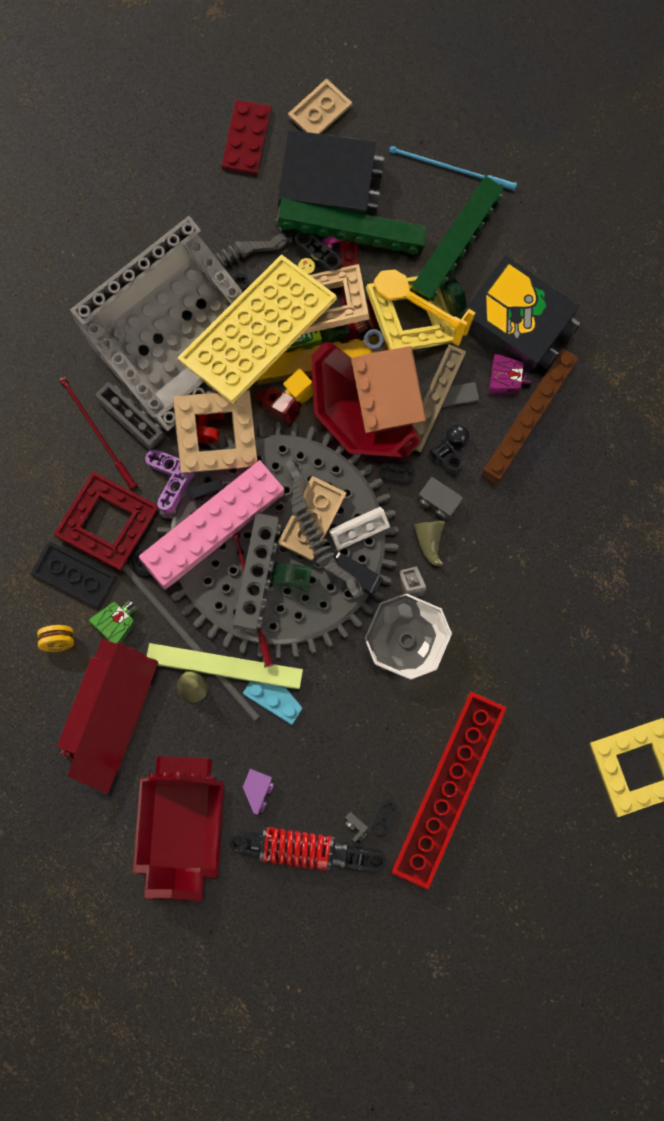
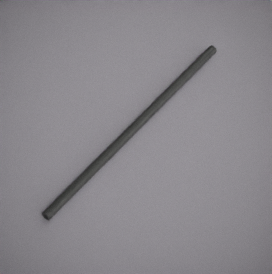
[122,563,260,721]

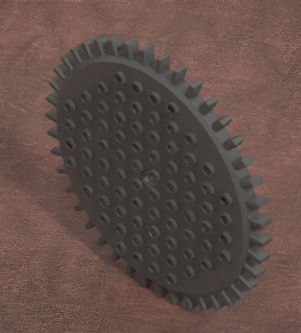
[157,422,399,659]

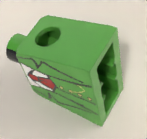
[89,601,137,644]

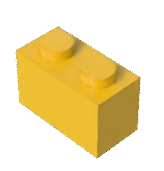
[283,369,313,405]

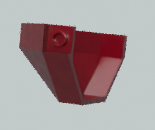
[311,342,421,457]

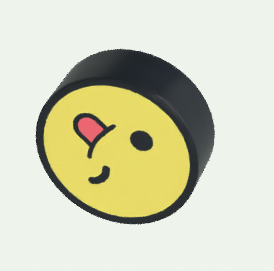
[297,257,316,275]

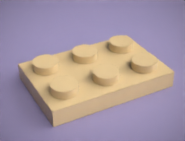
[288,79,352,134]

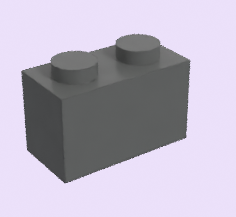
[418,476,463,520]

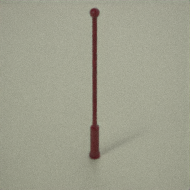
[60,377,138,491]
[232,532,274,668]

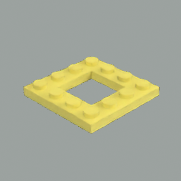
[366,276,456,350]
[590,718,664,817]

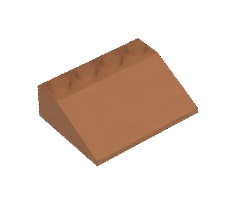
[351,346,426,433]

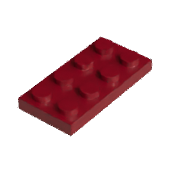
[221,100,271,175]

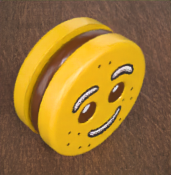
[37,625,74,652]

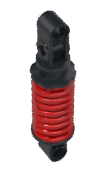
[229,825,386,873]

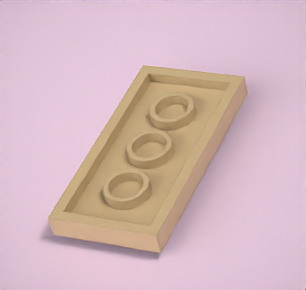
[278,476,346,561]

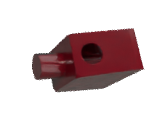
[255,387,300,427]

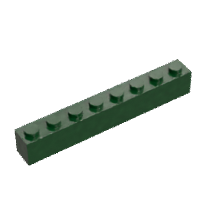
[409,175,504,302]
[276,198,427,255]

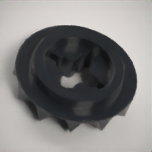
[131,545,151,576]

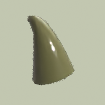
[414,521,445,566]
[176,671,209,703]

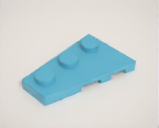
[243,661,302,725]

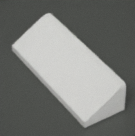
[329,507,390,551]

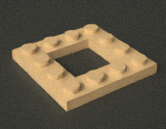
[303,264,369,334]
[173,390,257,473]

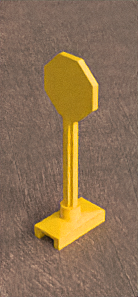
[374,270,475,346]

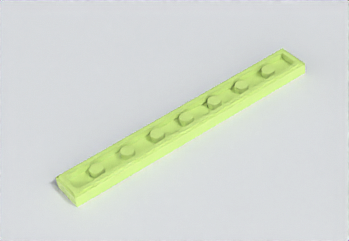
[147,643,303,690]

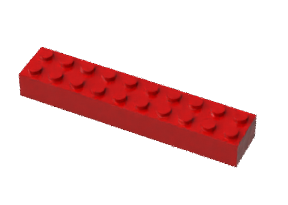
[391,692,507,890]

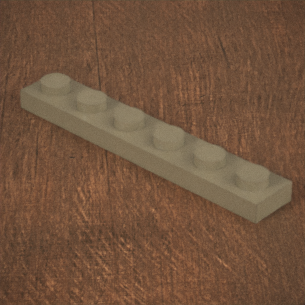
[413,344,466,452]

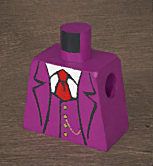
[489,354,533,394]

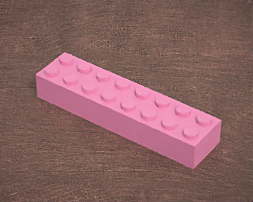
[139,460,284,590]

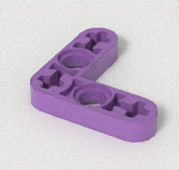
[145,449,195,514]

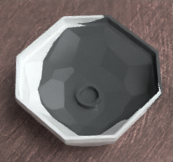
[365,593,452,680]

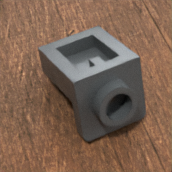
[345,812,368,843]

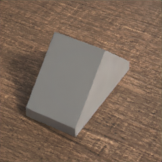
[399,566,426,597]

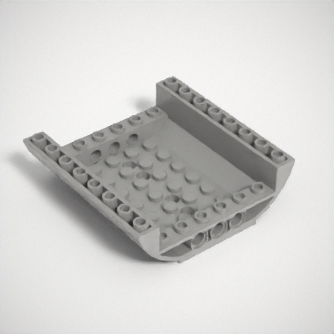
[70,216,243,431]

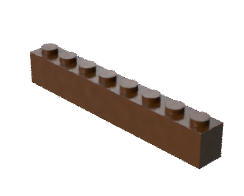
[481,348,578,485]

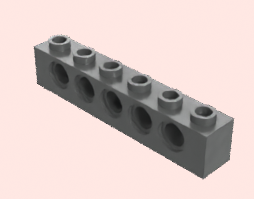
[233,513,281,633]

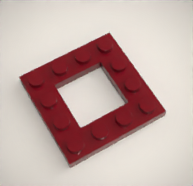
[53,471,159,572]

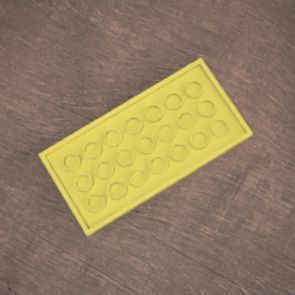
[178,255,337,404]

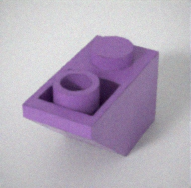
[243,769,274,816]

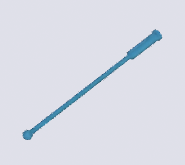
[389,146,517,191]

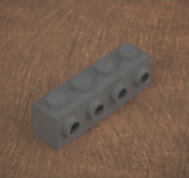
[95,382,164,451]

